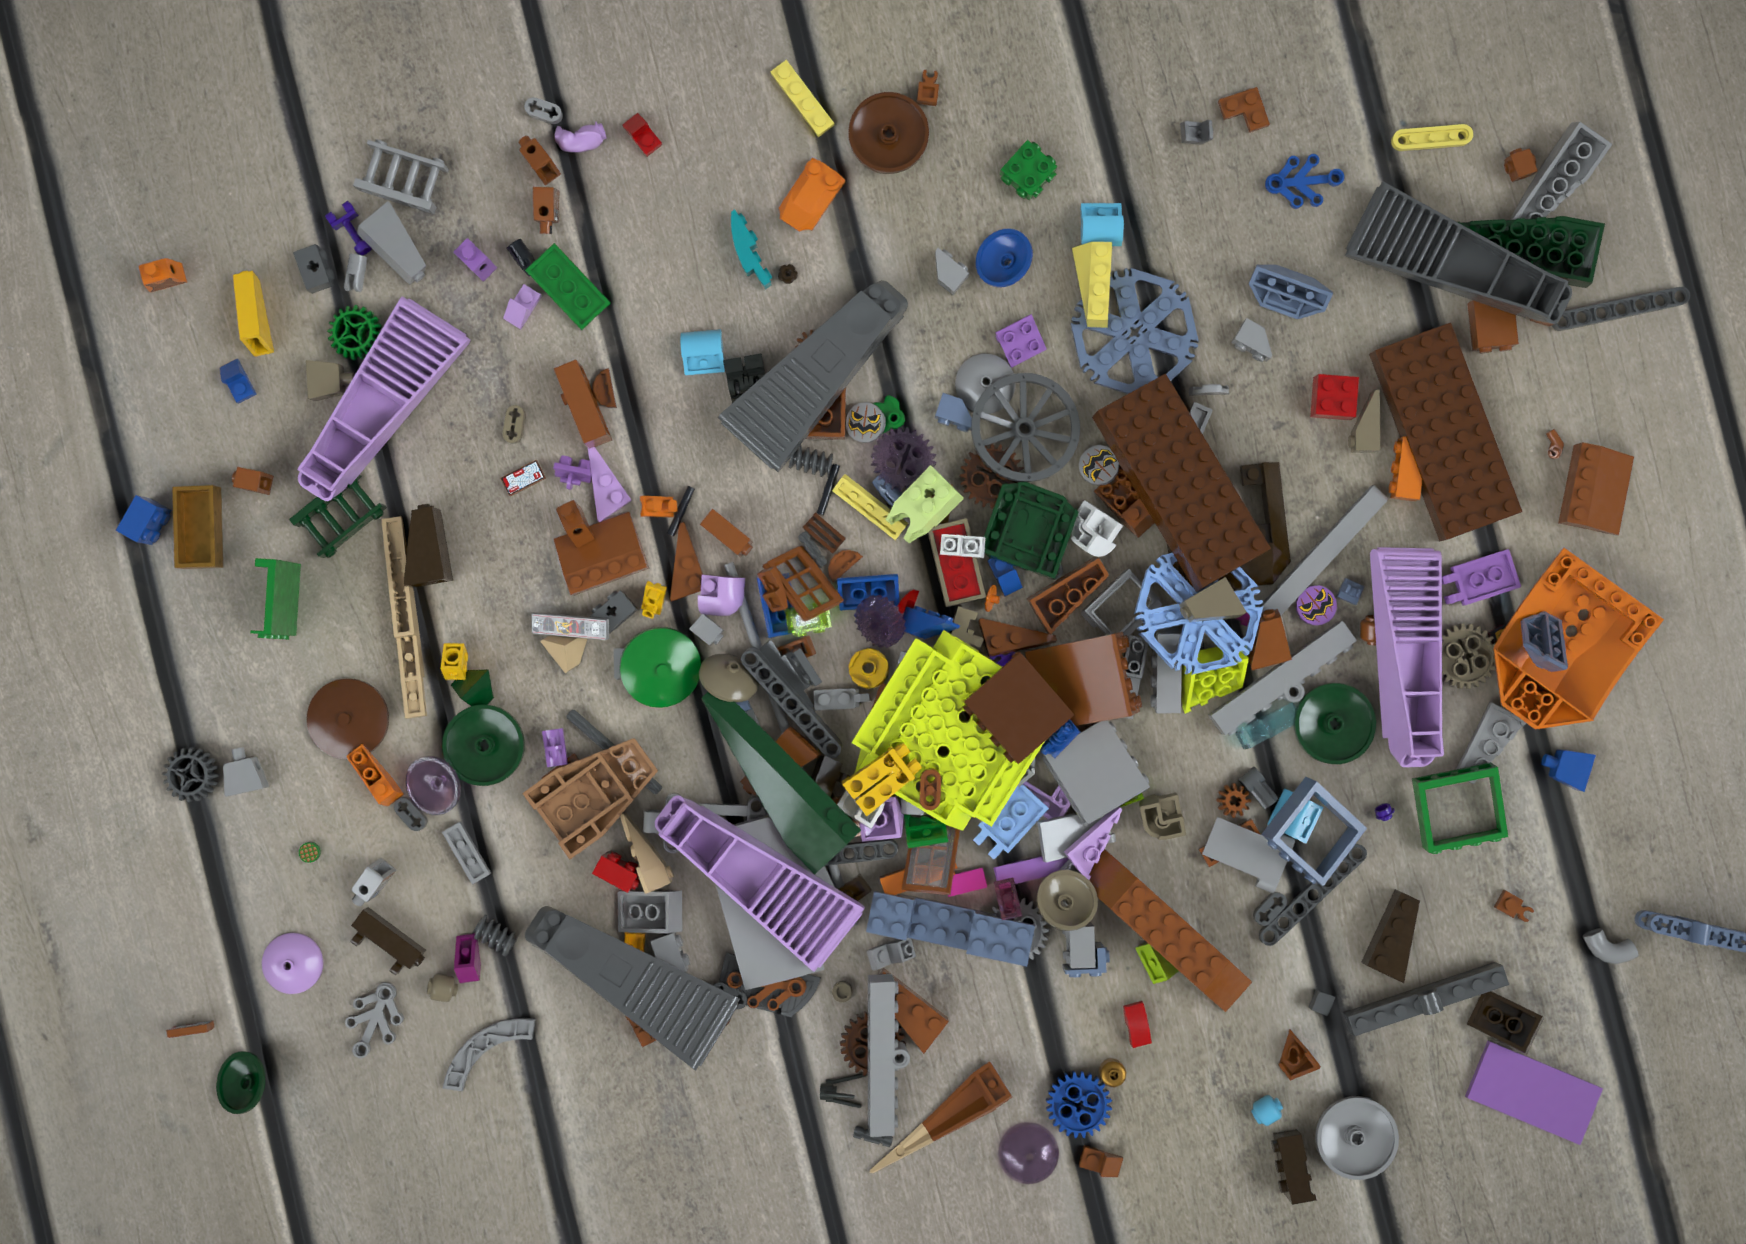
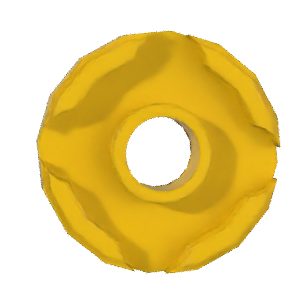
[849,648,889,689]

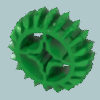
[327,305,382,360]

